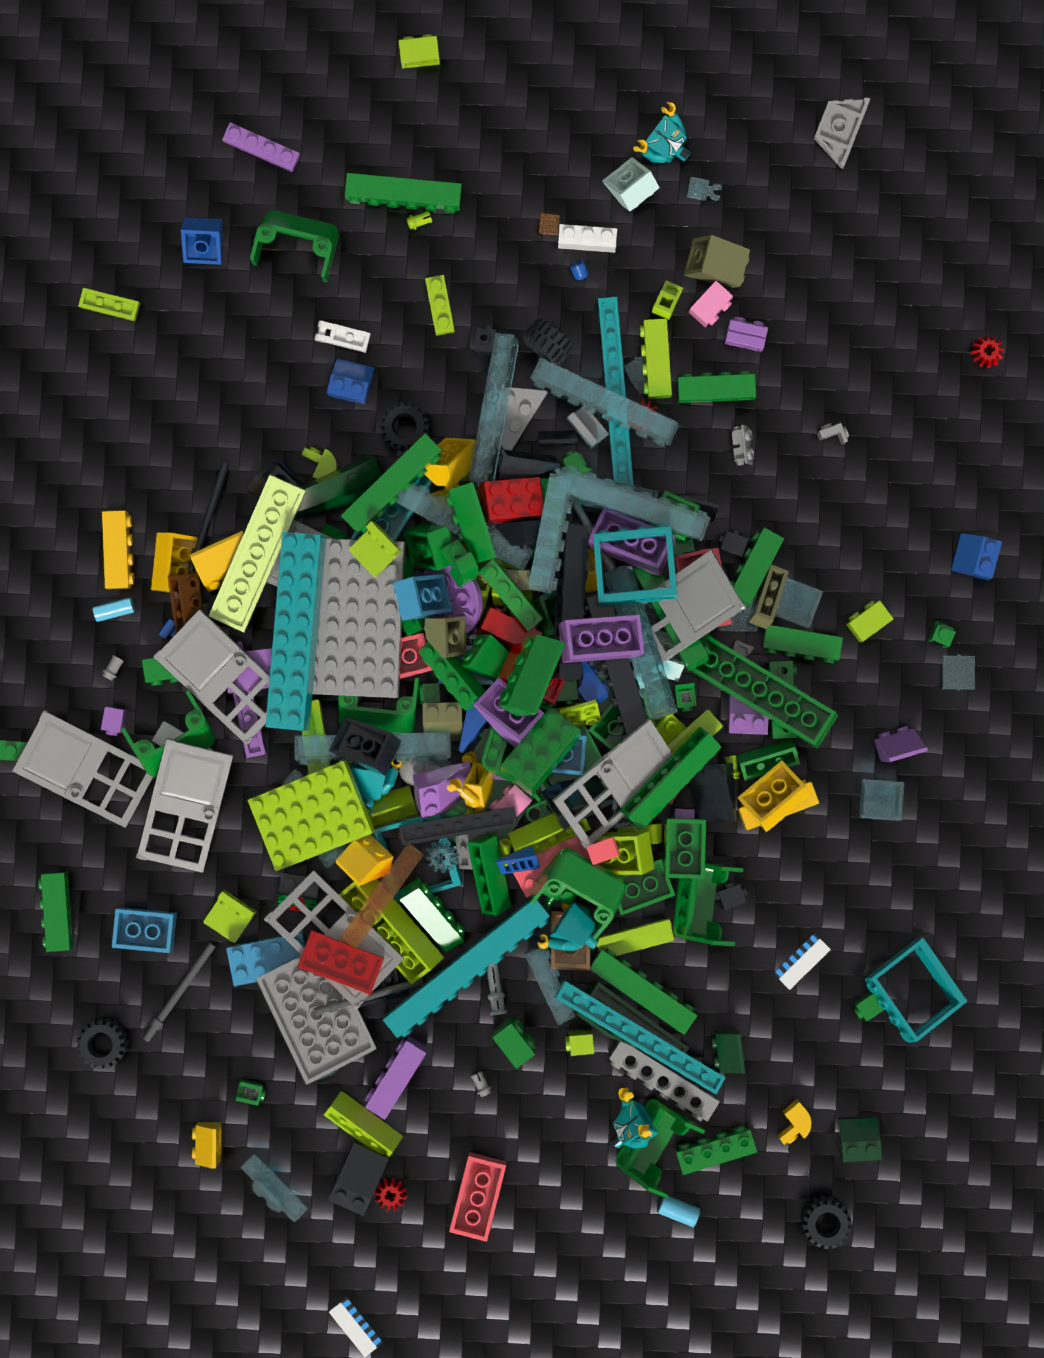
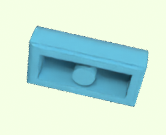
[92,597,135,622]
[657,1196,700,1227]

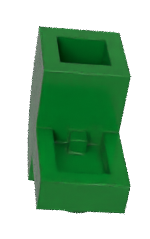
[441,539,479,588]

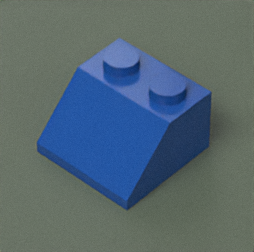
[181,217,223,265]
[327,359,374,405]
[951,533,1002,580]

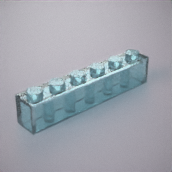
[528,473,576,594]

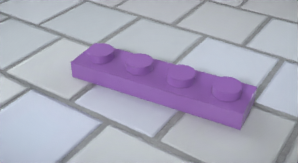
[222,123,300,172]

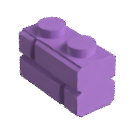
[724,317,768,352]

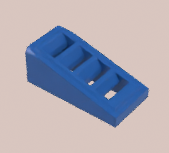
[496,846,540,875]

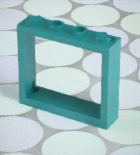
[593,524,678,607]
[372,813,463,903]
[865,938,967,1043]

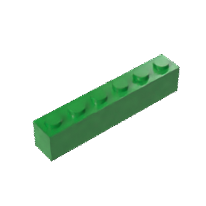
[345,173,462,213]
[341,434,442,534]
[633,567,710,671]
[620,727,721,831]
[590,948,697,1035]

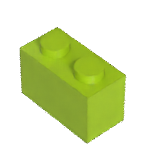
[399,34,440,69]
[846,601,893,642]
[565,1029,594,1056]

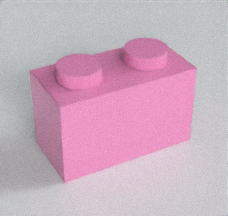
[689,281,733,328]

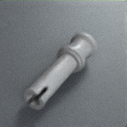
[487,962,507,1015]

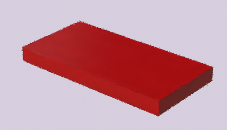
[297,930,384,995]

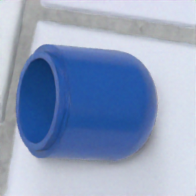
[570,261,588,280]

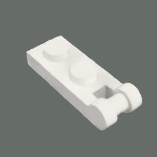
[314,321,371,353]

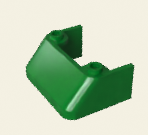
[250,210,339,283]
[338,678,420,735]
[121,690,216,777]
[482,705,558,782]
[530,848,626,939]
[673,863,743,946]
[615,1099,705,1198]

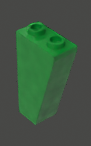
[460,634,509,682]

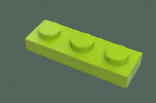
[425,275,455,336]
[79,288,140,321]

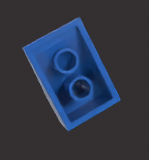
[459,708,489,753]

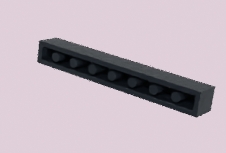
[551,523,589,682]
[584,592,647,740]

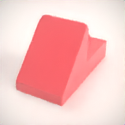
[580,837,620,865]

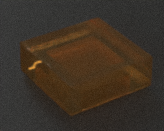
[539,213,560,235]

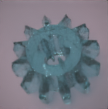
[426,840,459,873]

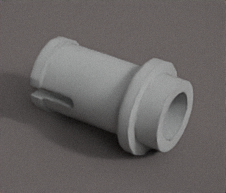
[102,655,124,681]
[471,1071,491,1097]

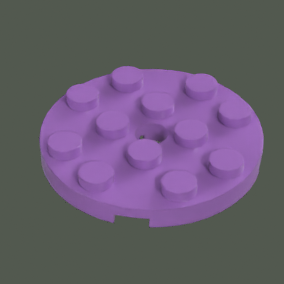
[423,566,482,635]

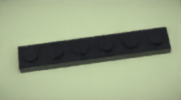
[399,806,517,845]

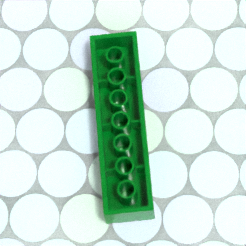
[684,634,838,749]

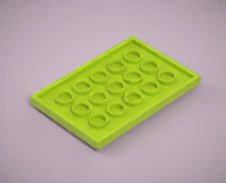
[248,760,375,871]

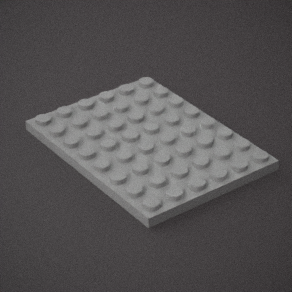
[313,539,405,698]

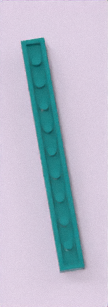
[598,297,634,489]
[554,981,725,1094]

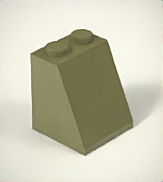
[684,235,750,288]
[423,702,463,742]

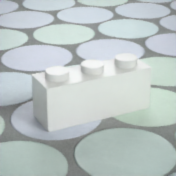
[558,224,617,253]

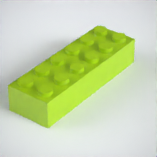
[339,879,444,985]

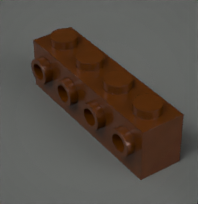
[168,572,203,634]

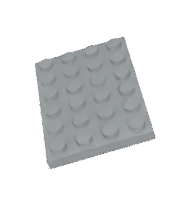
[255,955,376,1085]

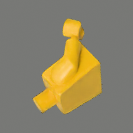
[447,752,493,812]

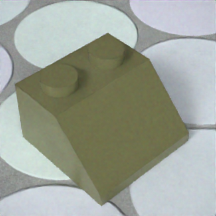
[424,616,467,658]

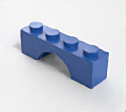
[578,661,609,704]

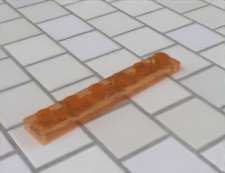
[339,844,424,949]

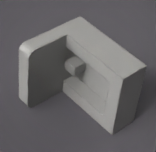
[817,423,849,444]

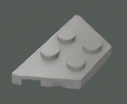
[814,98,870,168]
[486,387,548,450]

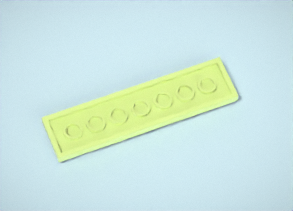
[209,475,306,632]

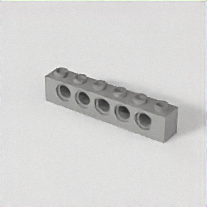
[608,1041,720,1121]

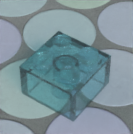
[775,578,823,629]
[859,779,904,821]

